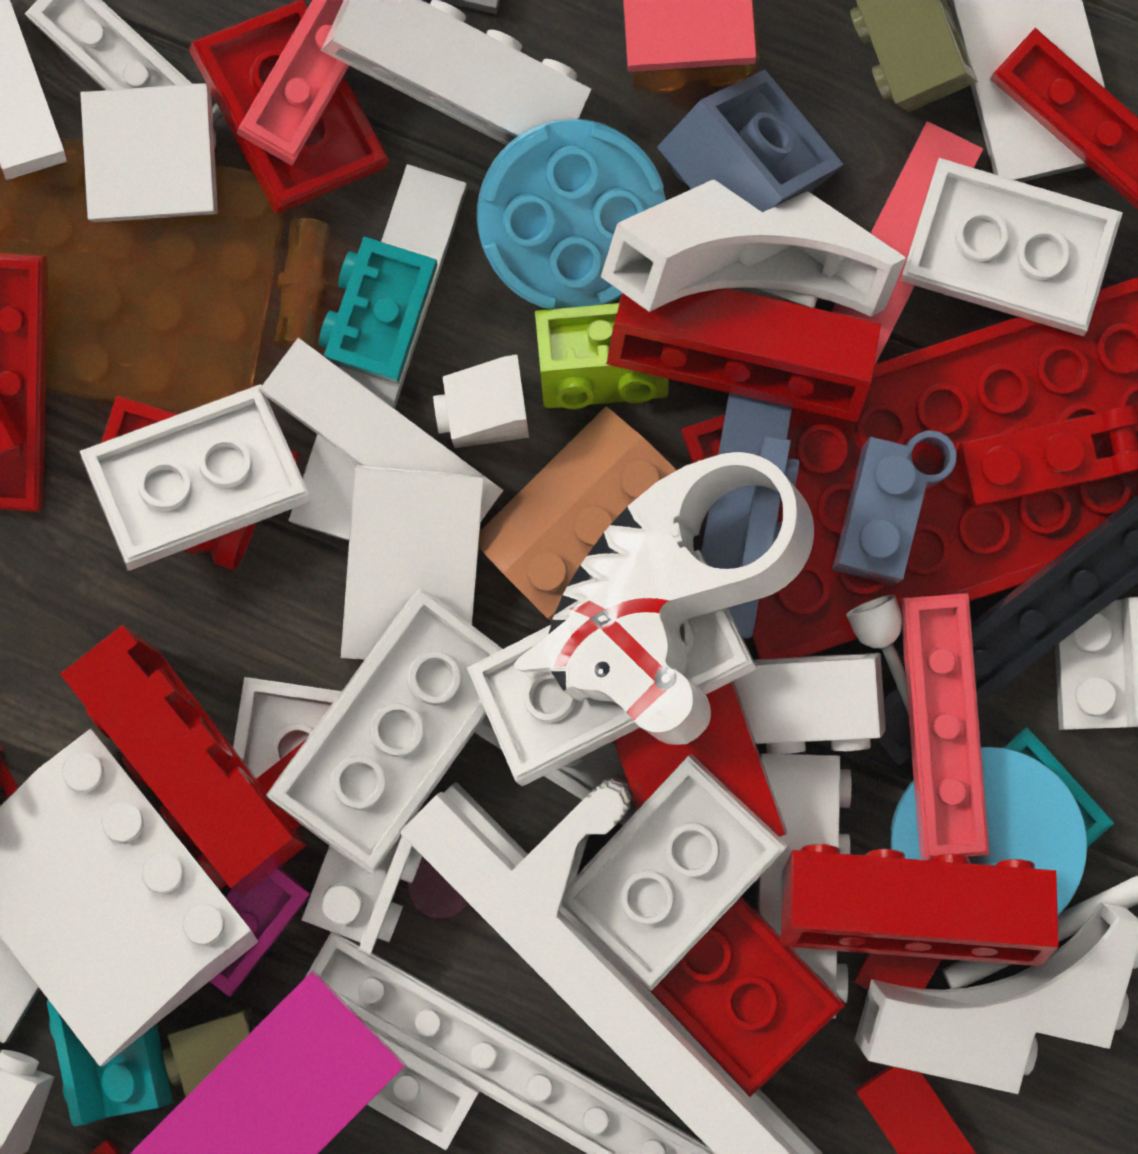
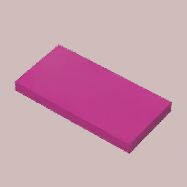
[130,970,406,1154]

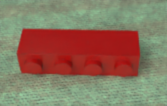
[606,288,881,422]
[781,844,1059,966]

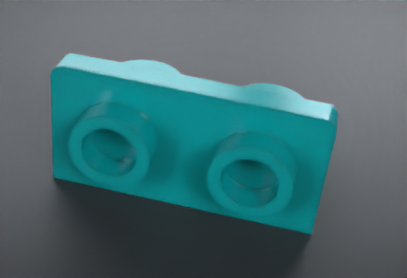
[318,236,438,384]
[47,1000,173,1126]

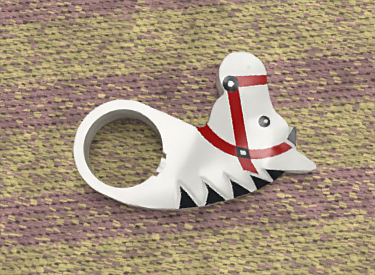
[514,452,814,745]

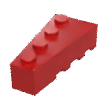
[60,625,307,894]

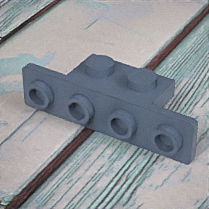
[701,393,799,639]

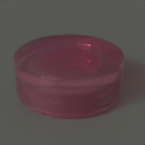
[408,858,468,919]

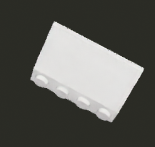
[0,729,258,1067]

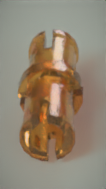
[274,218,331,349]

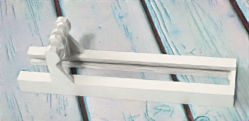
[399,773,823,1154]

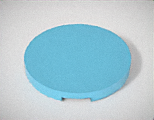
[477,119,666,309]
[890,747,1087,915]

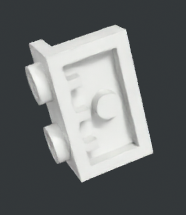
[1055,597,1138,730]
[302,835,422,956]

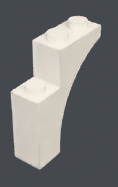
[601,179,906,317]
[855,902,1138,1094]

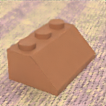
[478,407,677,622]

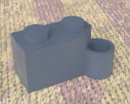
[832,431,956,586]

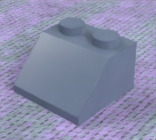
[657,70,844,212]

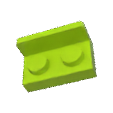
[535,303,669,409]

